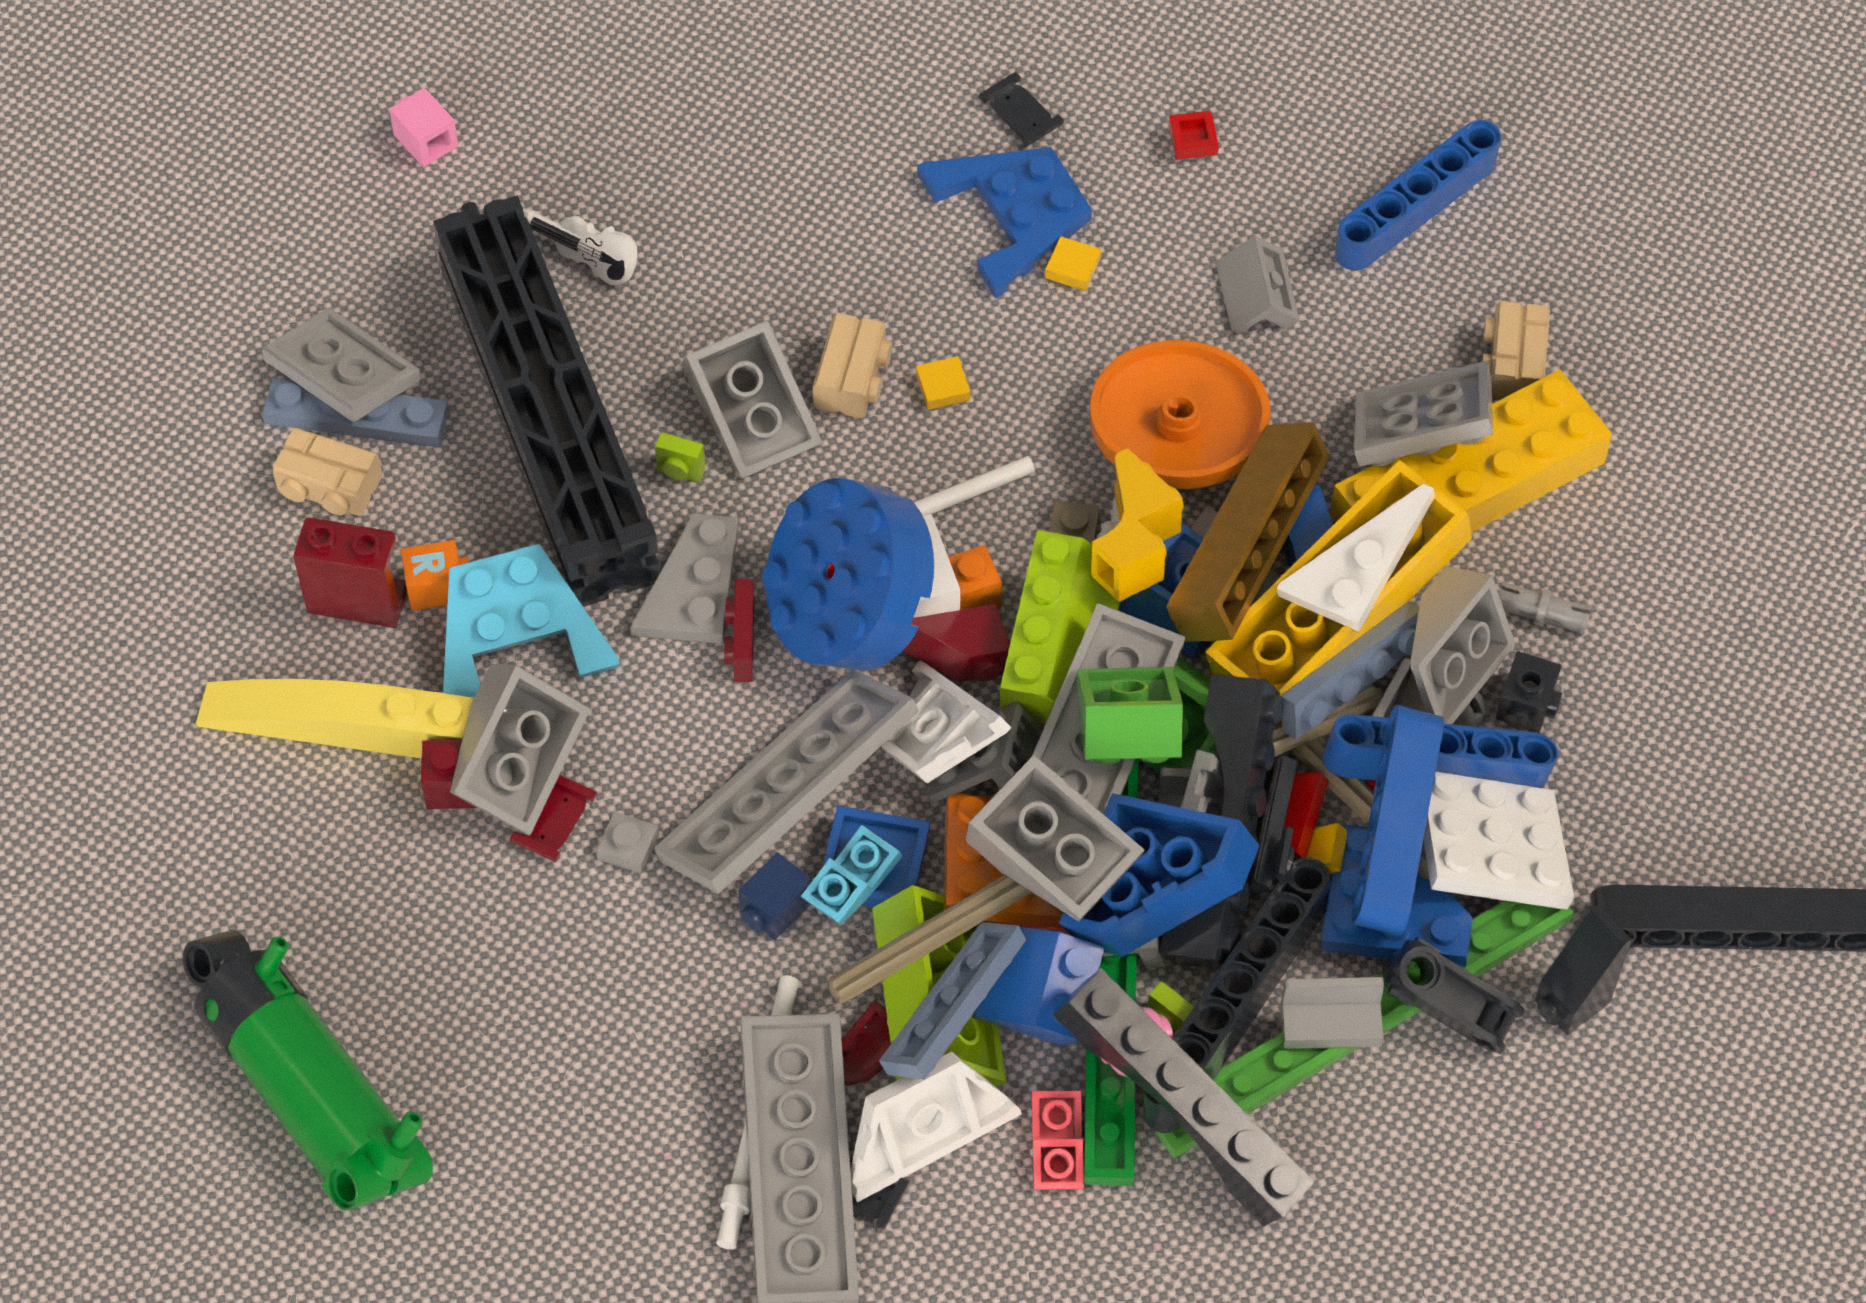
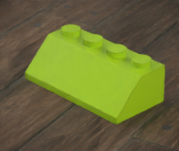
[1000,530,1120,724]
[872,885,1007,1086]

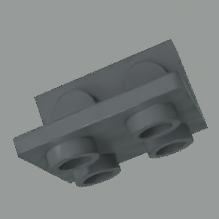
[927,701,1043,802]

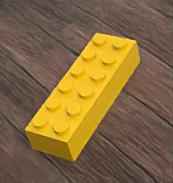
[1330,369,1612,533]
[1205,459,1472,726]

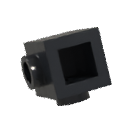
[1495,651,1563,733]

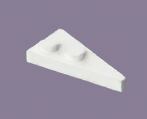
[1277,484,1435,631]

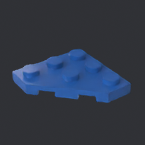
[1321,824,1472,968]

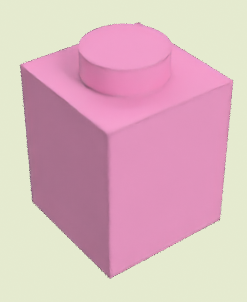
[389,88,458,168]

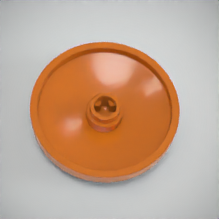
[1089,340,1271,489]

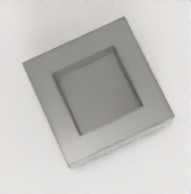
[596,811,659,874]

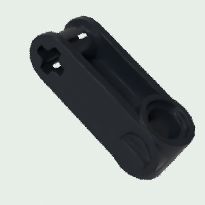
[1382,937,1525,1054]

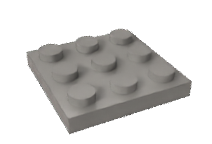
[1354,361,1493,467]

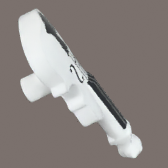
[523,208,637,285]

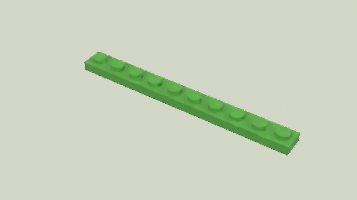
[1154,900,1574,1158]

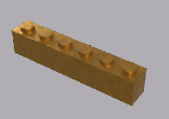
[1166,422,1330,642]

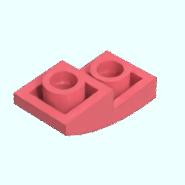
[1031,1091,1084,1190]

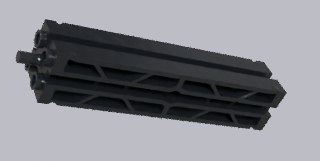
[433,195,660,607]

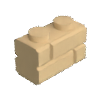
[1481,301,1550,400]
[812,313,892,419]
[272,427,382,516]

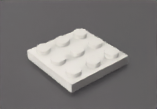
[1423,772,1574,910]

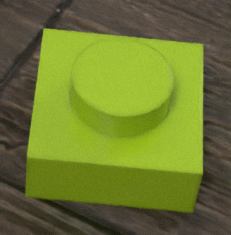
[655,432,706,483]
[1148,981,1194,1036]

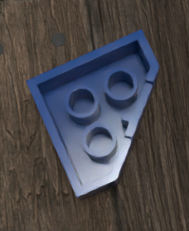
[1059,793,1259,957]

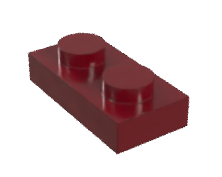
[724,579,755,682]

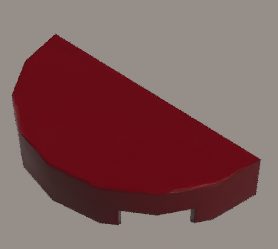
[841,999,891,1085]

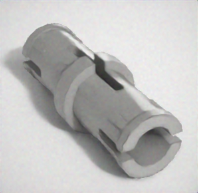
[1499,581,1592,635]

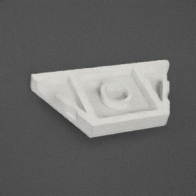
[881,660,1011,783]
[850,1051,1021,1202]

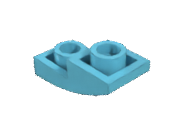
[801,825,902,925]

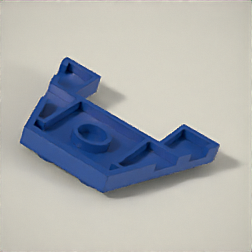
[918,147,1092,298]

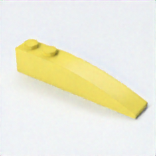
[196,679,474,758]

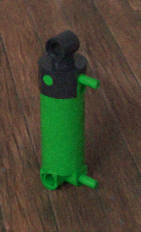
[183,930,433,1211]

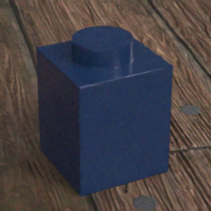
[738,852,813,940]

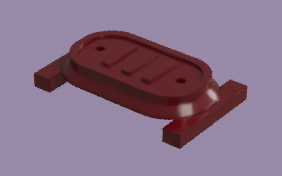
[510,775,597,862]

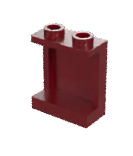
[293,517,407,628]

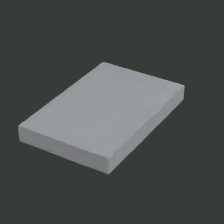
[262,307,420,423]

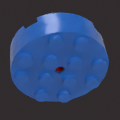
[762,478,934,671]

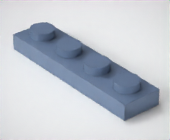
[262,377,449,448]
[1281,601,1419,739]
[879,922,1026,1080]

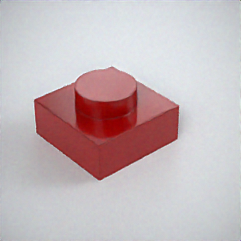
[1168,111,1219,160]

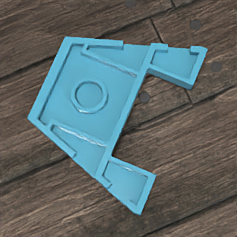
[443,544,620,697]

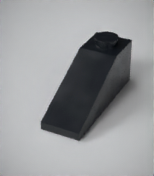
[1535,904,1632,1036]

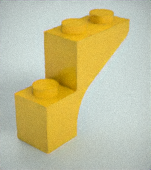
[1091,448,1184,602]

